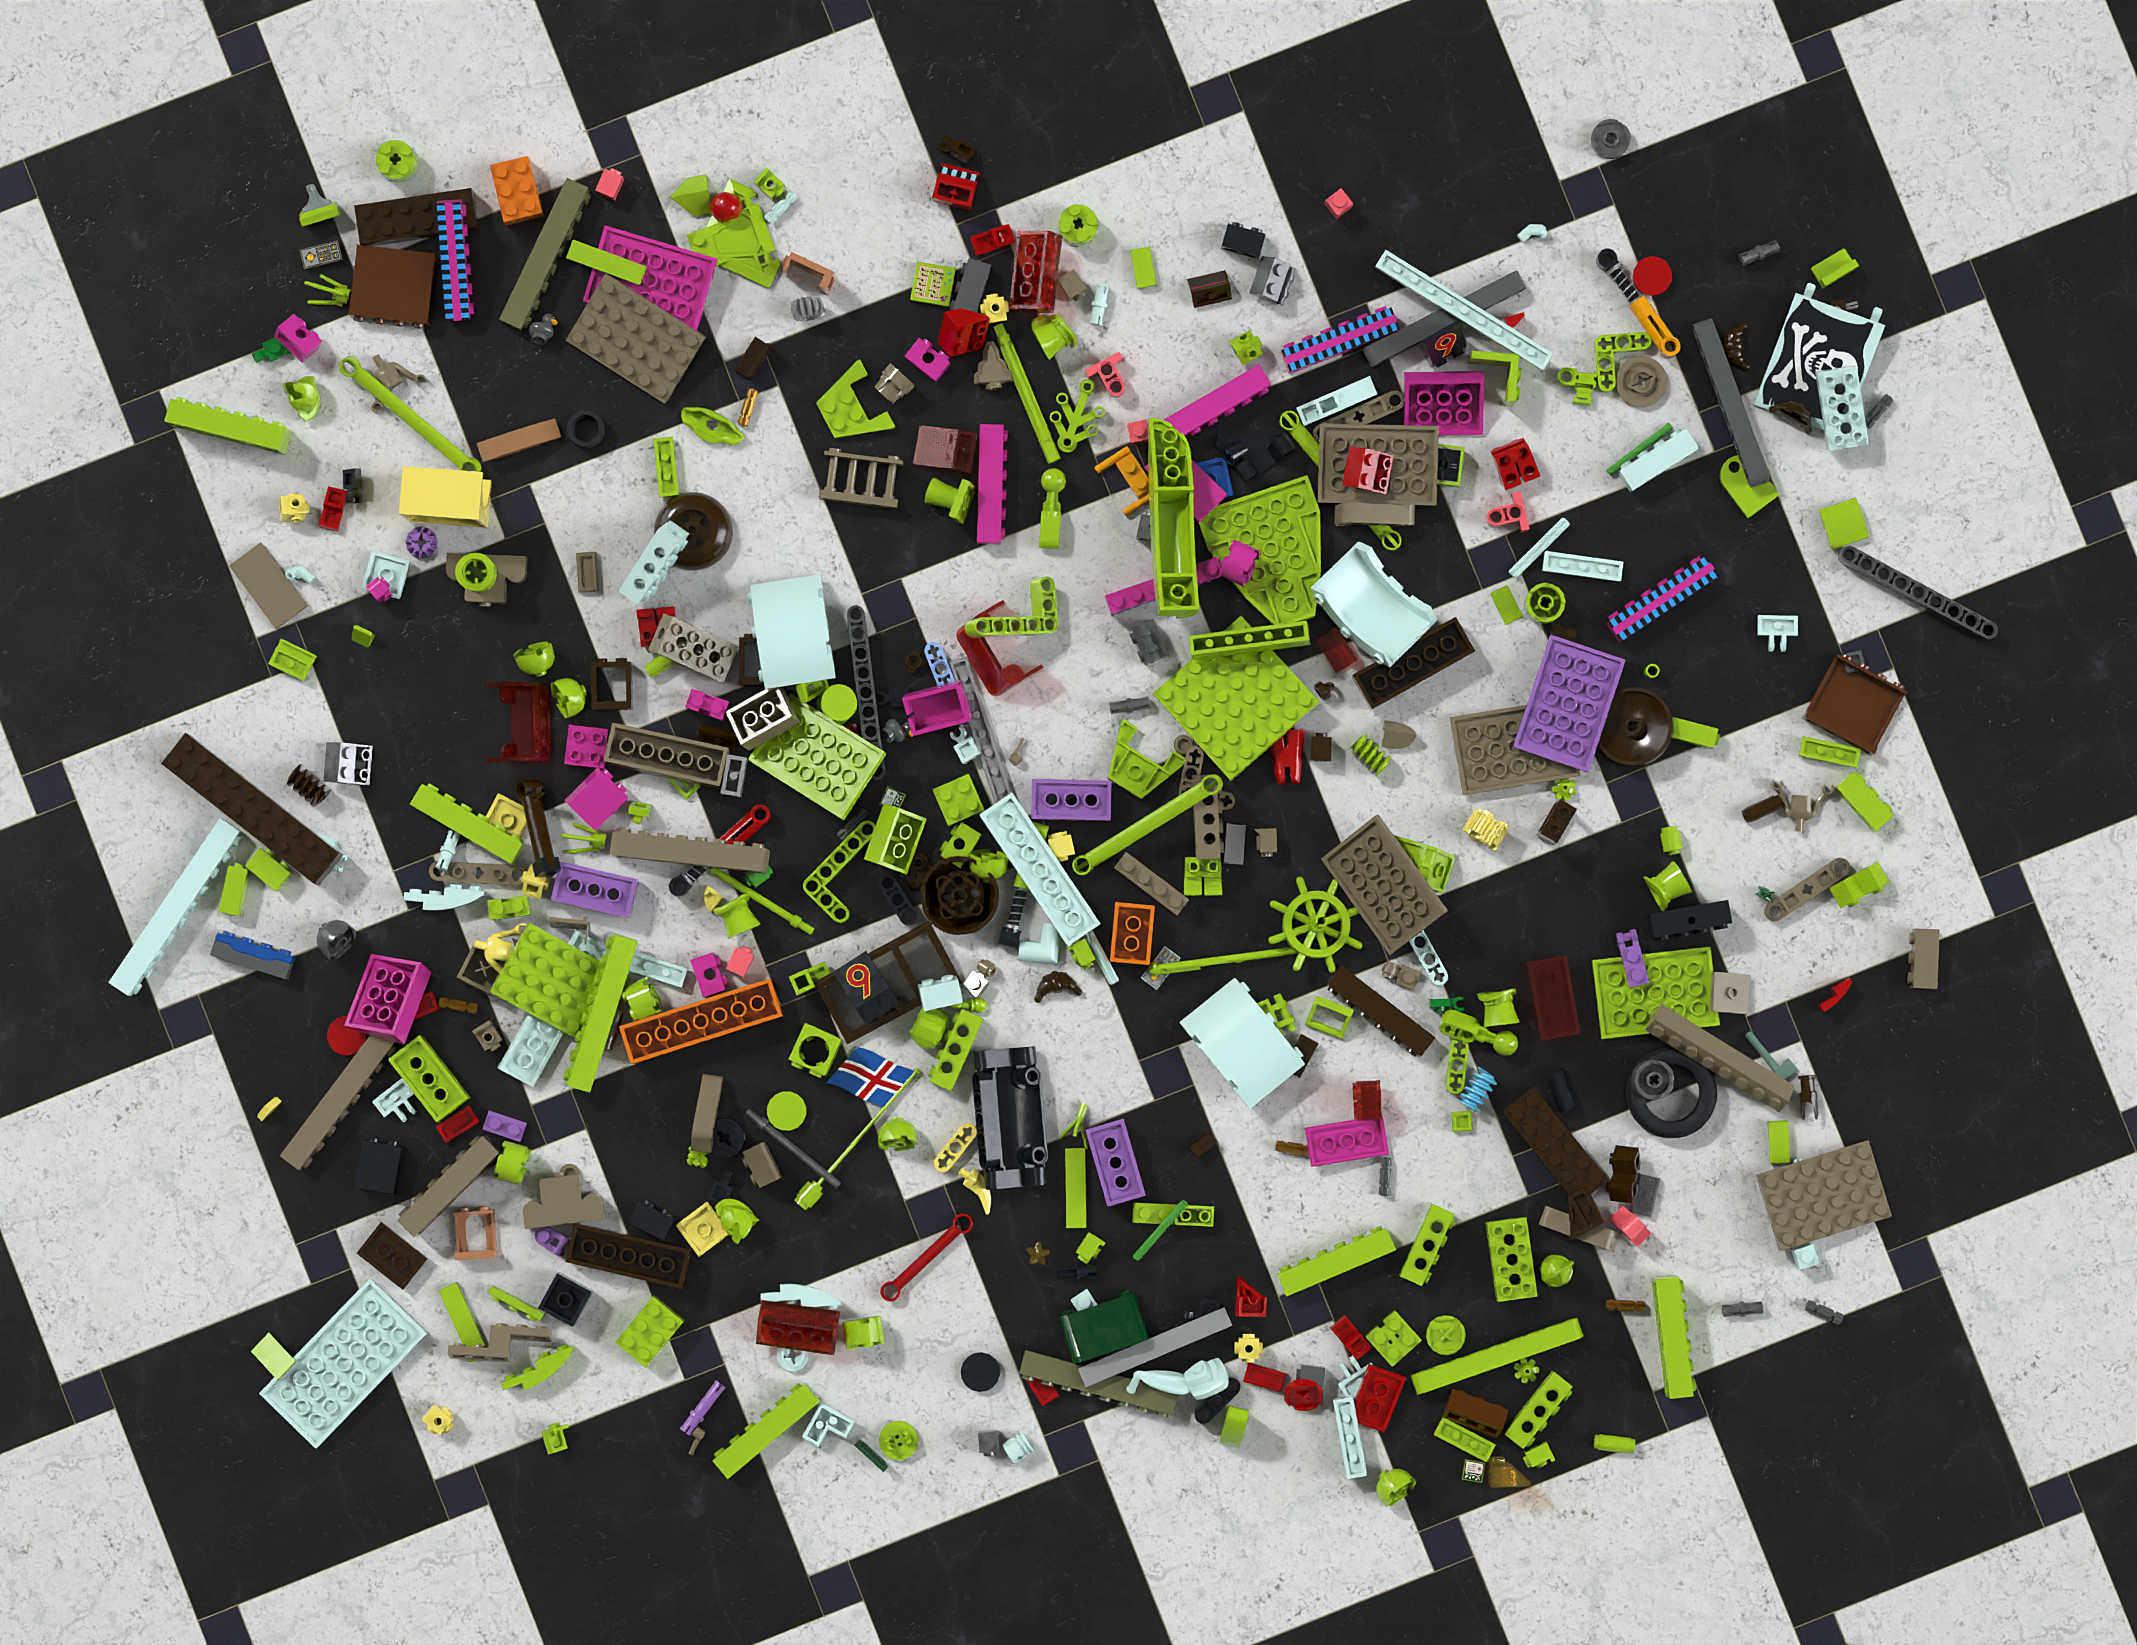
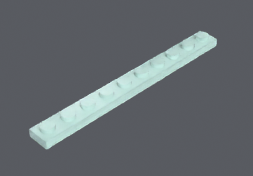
[1375,250,1553,372]

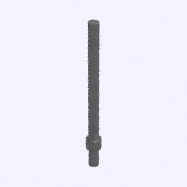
[745,1108,841,1189]

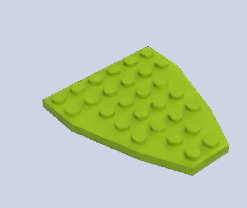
[1198,475,1321,625]

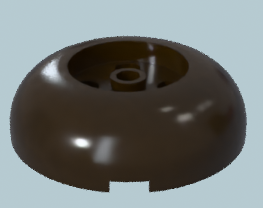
[654,492,733,571]
[920,856,999,935]

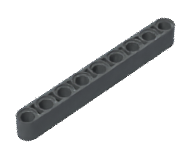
[1362,270,1527,367]
[1692,318,1770,488]
[1838,546,1998,640]
[847,605,885,780]

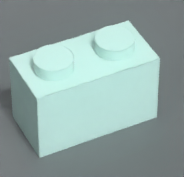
[918,975,963,1011]

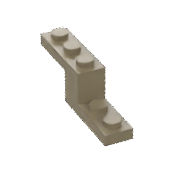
[448,1323,552,1363]

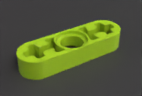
[1446,1038,1469,1094]

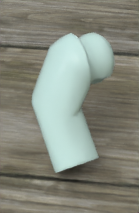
[1517,224,1548,242]
[285,566,316,585]

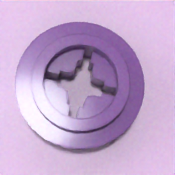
[405,527,437,558]

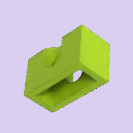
[940,822,982,868]
[487,895,532,920]

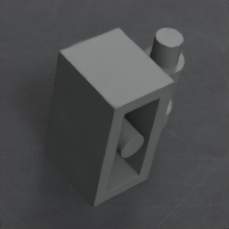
[1249,256,1296,306]
[1129,619,1169,665]

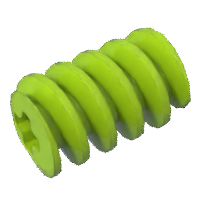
[1348,733,1391,777]

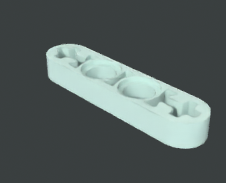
[1409,930,1448,986]

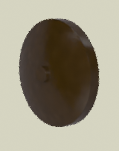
[1598,687,1674,766]

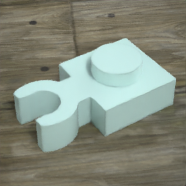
[950,727,981,764]

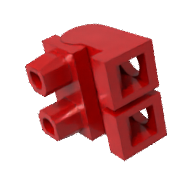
[1490,438,1540,491]
[636,606,677,647]

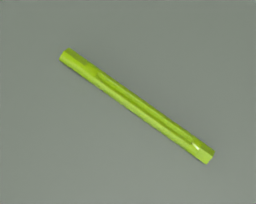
[993,324,1061,464]

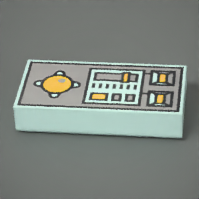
[1141,947,1180,990]

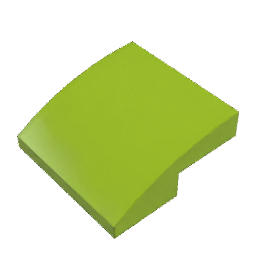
[1818,497,1869,550]

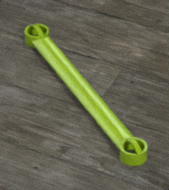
[339,356,481,472]
[1279,411,1401,551]
[1072,774,1223,875]

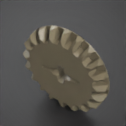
[1616,356,1667,407]

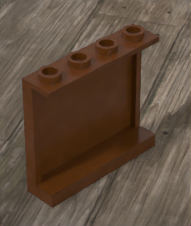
[349,245,438,329]
[1802,653,1908,756]

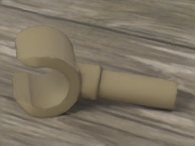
[1009,738,1026,766]
[689,1426,705,1455]

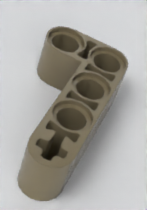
[1334,503,1415,526]
[691,1074,723,1153]
[1539,1206,1621,1252]

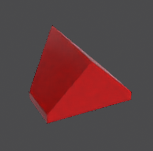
[1235,1276,1267,1317]

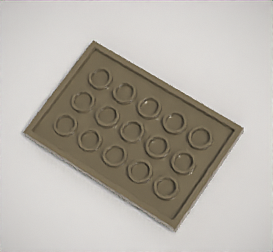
[566,273,706,404]
[1318,424,1439,506]
[1450,705,1580,795]
[1321,814,1448,955]
[1756,1140,1892,1251]

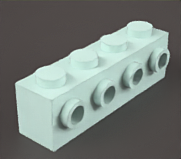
[1618,429,1699,493]

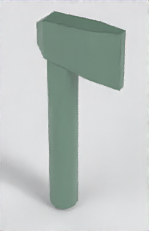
[1745,1031,1798,1079]

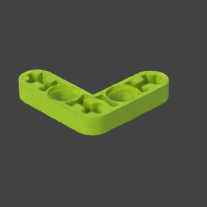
[1594,332,1652,393]

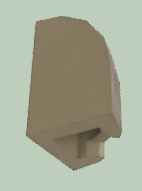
[1382,720,1417,749]

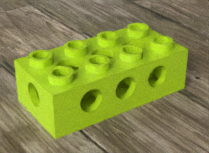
[388,1035,471,1122]
[1485,1217,1538,1302]

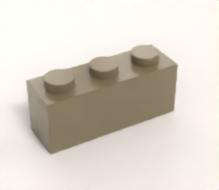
[1907,928,1940,989]

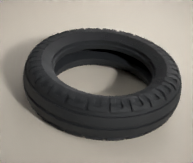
[1626,1047,1717,1138]

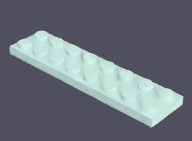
[979,793,1100,946]
[498,930,607,1087]

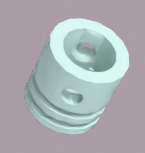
[1002,1431,1034,1464]

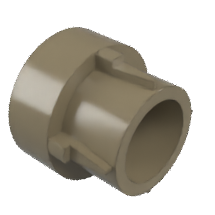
[874,363,915,404]

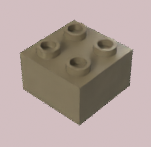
[456,944,506,996]

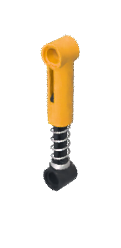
[1596,248,1680,358]

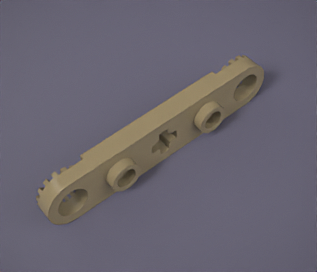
[1313,391,1405,442]
[1764,858,1850,921]
[429,861,528,885]

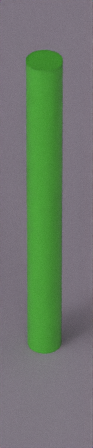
[1606,422,1673,476]
[1133,1200,1188,1261]

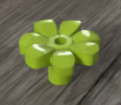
[1551,778,1577,801]
[687,1146,708,1168]
[1514,1358,1539,1383]

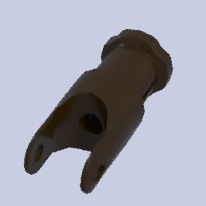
[1798,1075,1818,1120]

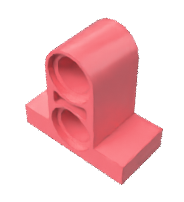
[1085,352,1125,398]
[1486,491,1530,533]
[1609,1205,1651,1247]

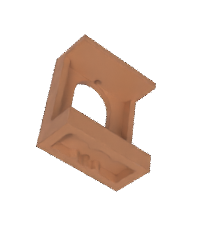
[782,252,836,296]
[453,1206,497,1261]

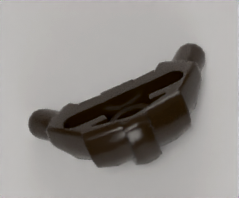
[1722,322,1750,371]
[1769,400,1812,434]
[1034,971,1082,1003]

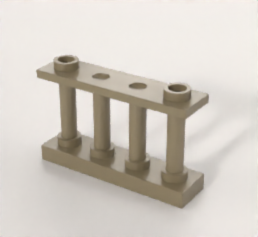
[819,448,903,509]

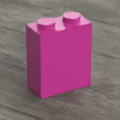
[564,767,629,831]

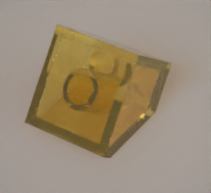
[1487,1456,1531,1488]

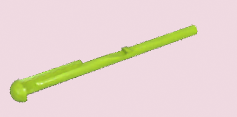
[1149,947,1298,976]

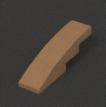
[477,418,561,462]

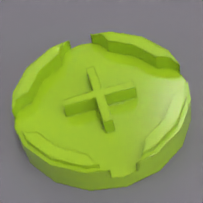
[767,1092,806,1131]
[1426,1315,1466,1355]

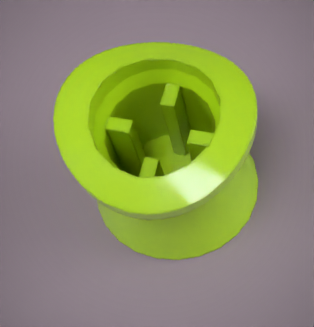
[1032,313,1077,360]
[455,553,497,592]
[817,684,857,725]
[1643,861,1692,911]
[713,893,760,939]
[1477,988,1520,1027]

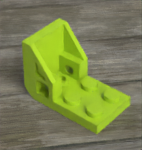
[1394,835,1456,894]

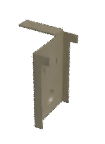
[549,916,590,945]

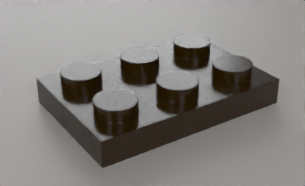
[356,1222,428,1290]

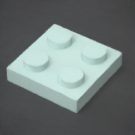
[361,551,411,600]

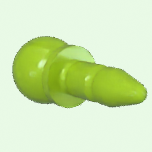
[950,997,987,1013]

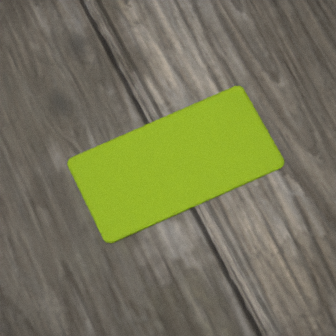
[1490,585,1523,625]

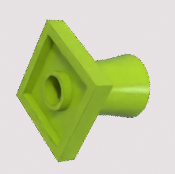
[925,478,977,525]

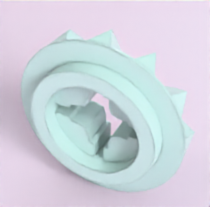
[777,1339,809,1371]

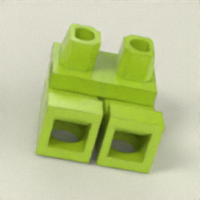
[1184,857,1222,896]

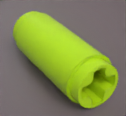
[644,655,676,678]
[1594,1434,1635,1454]

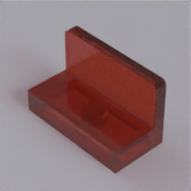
[1316,626,1357,673]

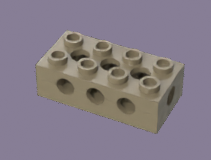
[648,614,739,683]
[1192,774,1224,859]

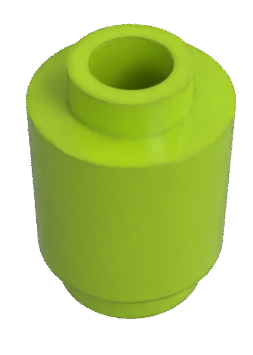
[1660,825,1683,855]

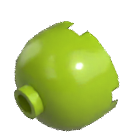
[513,641,555,677]
[551,678,587,718]
[969,849,1008,883]
[878,1117,918,1151]
[1376,1469,1416,1507]

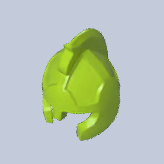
[283,376,320,422]
[714,1199,759,1244]
[1538,1255,1574,1287]

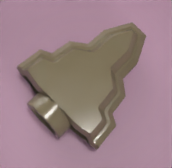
[974,341,1013,390]

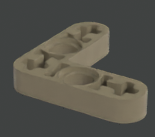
[1179,745,1235,810]

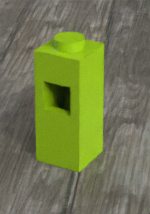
[1672,717,1720,749]
[218,863,251,916]

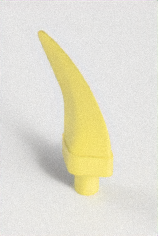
[958,1168,991,1214]

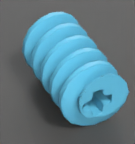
[1457,1067,1497,1112]

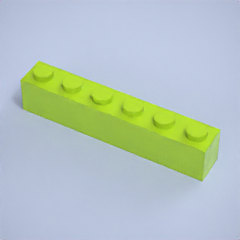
[1189,621,1311,660]
[410,783,526,865]
[1277,1226,1396,1297]
[713,1383,820,1479]

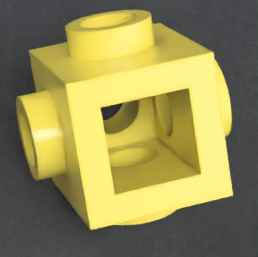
[979,294,1009,323]
[279,493,309,523]
[521,864,551,899]
[1234,1334,1263,1362]
[422,1403,455,1435]

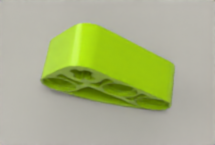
[1219,1406,1249,1448]

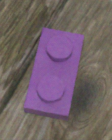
[483,1110,527,1142]

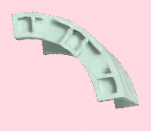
[1311,541,1438,667]
[747,574,836,689]
[1179,978,1305,1109]

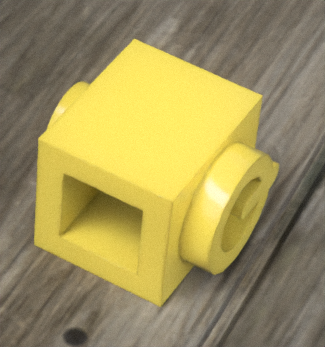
[1047,831,1075,862]

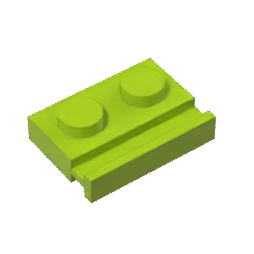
[268,639,317,682]

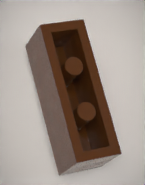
[1442,1389,1509,1438]

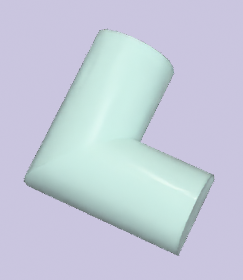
[1018,923,1061,965]
[802,1402,855,1447]

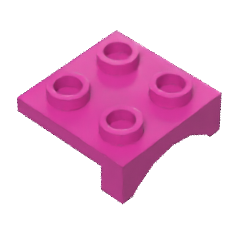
[564,725,609,769]

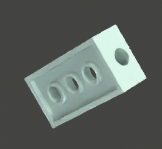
[1815,365,1869,451]
[618,520,689,605]

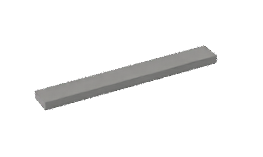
[949,656,1012,803]
[1078,1307,1232,1387]

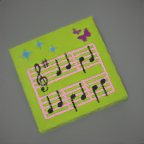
[910,261,956,307]

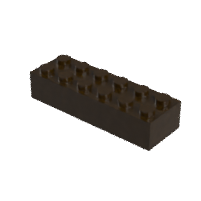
[354,188,479,246]
[1351,617,1475,711]
[1500,1087,1608,1196]
[565,1223,692,1289]

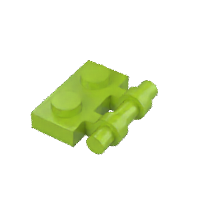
[1257,993,1296,1035]

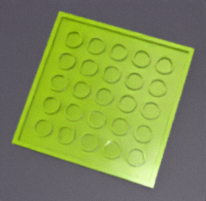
[1153,616,1320,781]

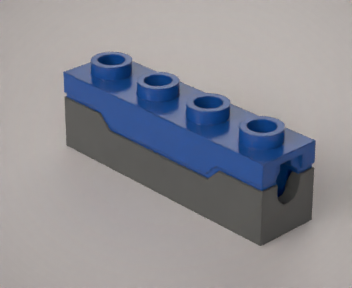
[210,930,295,979]

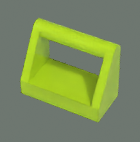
[1305,996,1354,1040]

